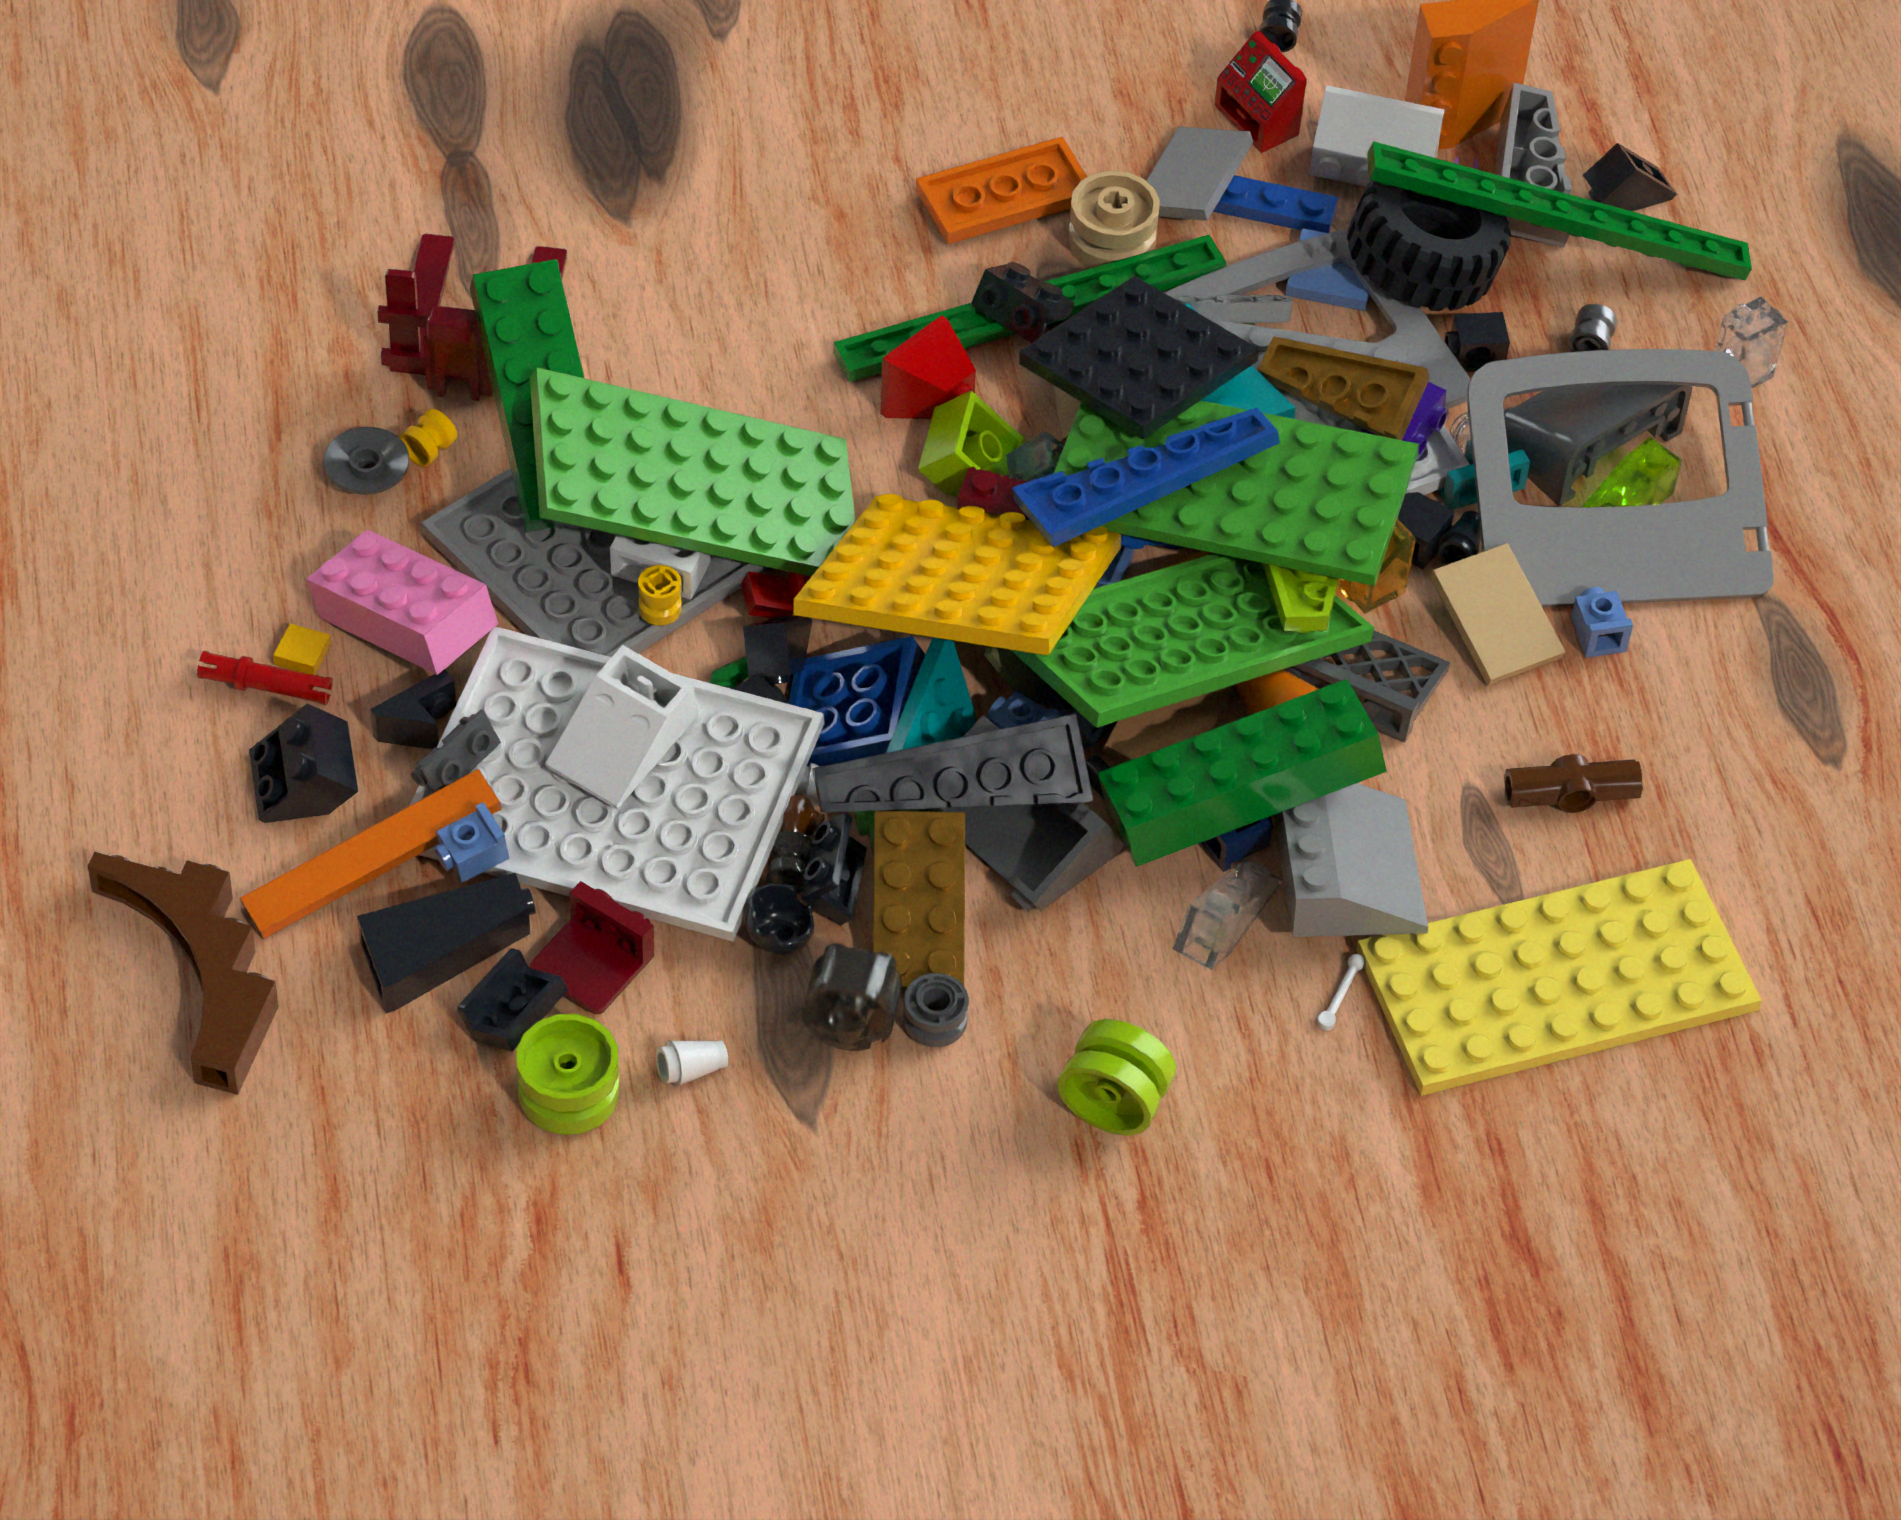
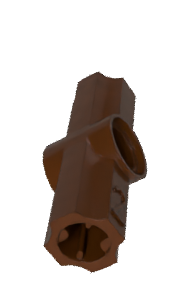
[1504,754,1643,813]

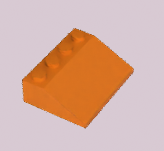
[1405,0,1539,150]

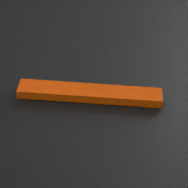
[240,769,502,939]

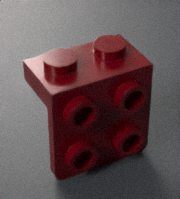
[530,881,654,1014]

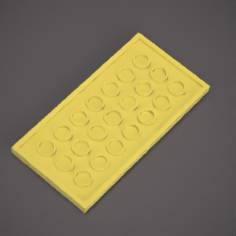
[1356,859,1762,1096]

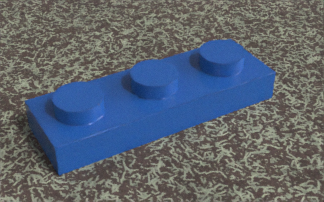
[1213,175,1338,233]

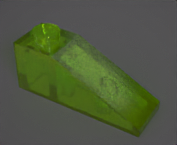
[1581,437,1682,508]

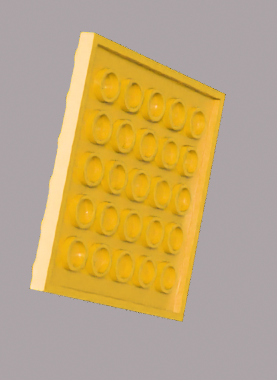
[793,494,1121,655]

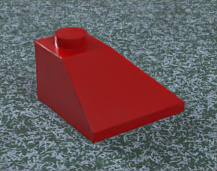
[880,315,976,419]

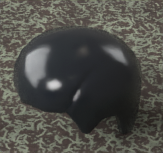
[746,883,814,954]

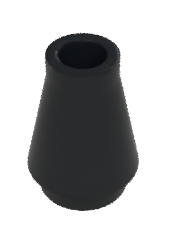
[1437,511,1481,565]

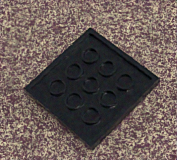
[1019,276,1258,440]

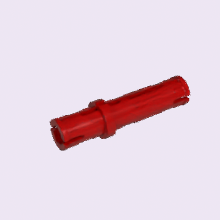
[197,650,333,705]

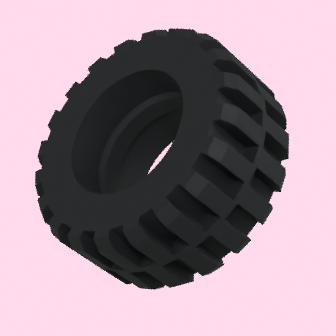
[1347,180,1511,311]

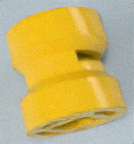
[398,408,458,467]
[638,565,682,626]

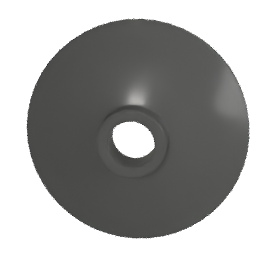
[324,427,409,495]

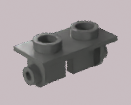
[411,709,501,793]

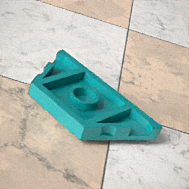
[886,637,977,753]

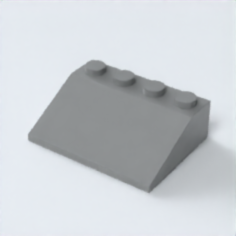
[1274,783,1428,937]

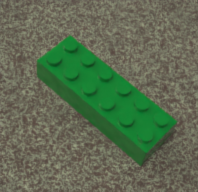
[470,259,584,533]
[1098,679,1387,867]

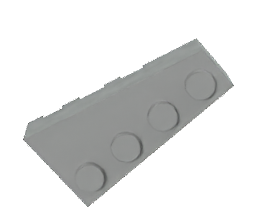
[1494,83,1572,248]

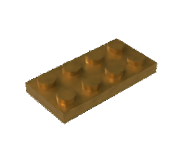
[873,811,965,991]

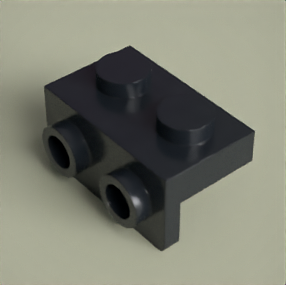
[972,262,1075,343]
[801,812,867,926]
[457,948,568,1052]

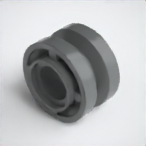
[903,973,969,1047]

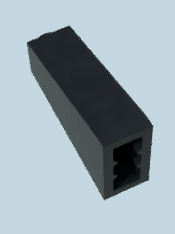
[357,873,536,1013]

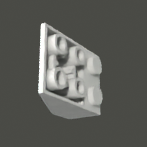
[545,645,698,809]

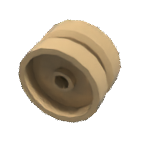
[1068,170,1160,269]

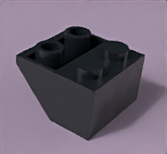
[249,703,358,823]

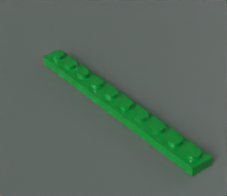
[1367,141,1752,281]
[833,234,1226,382]

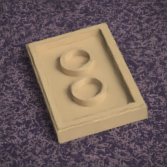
[1430,543,1566,686]

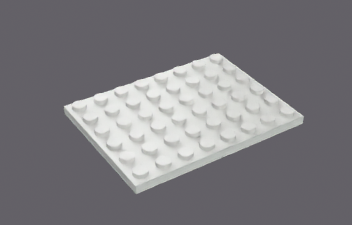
[410,627,824,942]

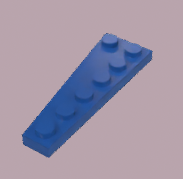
[1012,408,1280,547]

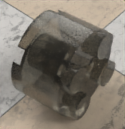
[802,944,902,1051]

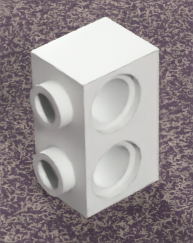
[610,534,710,600]

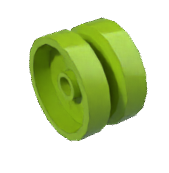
[516,1014,619,1135]
[1057,1019,1177,1136]

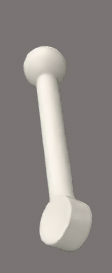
[1317,954,1365,1031]

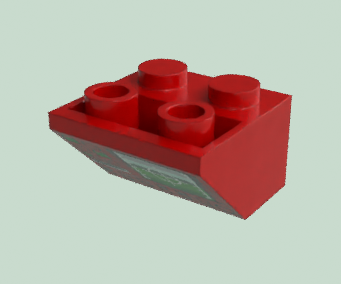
[1214,31,1307,153]

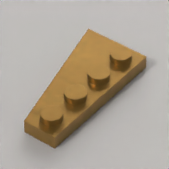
[1258,336,1430,440]

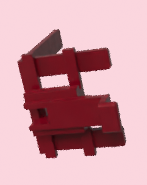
[377,234,567,401]

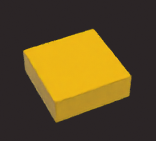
[273,623,331,675]

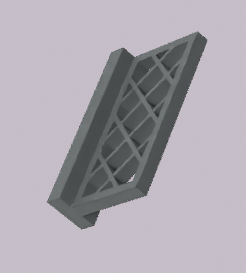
[1284,630,1450,742]

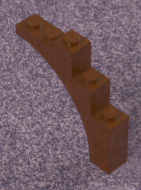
[88,852,279,1095]

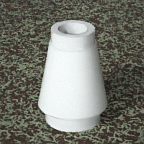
[656,1040,728,1086]

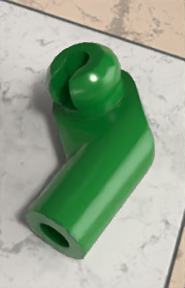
[709,656,749,689]

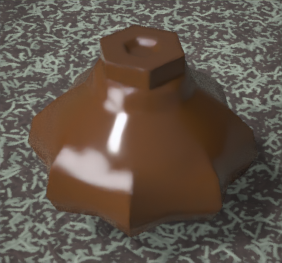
[782,793,825,848]

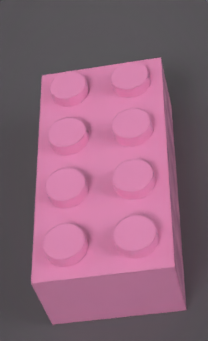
[306,529,499,675]

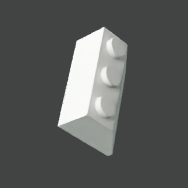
[1309,85,1445,187]

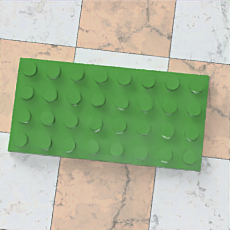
[530,368,855,576]
[1054,400,1419,586]
[1011,553,1375,728]

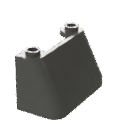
[1504,384,1692,507]
[919,715,1125,912]

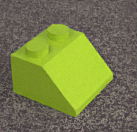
[918,391,1026,497]

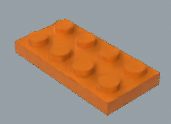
[915,136,1087,245]

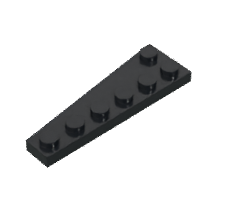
[812,714,1093,813]

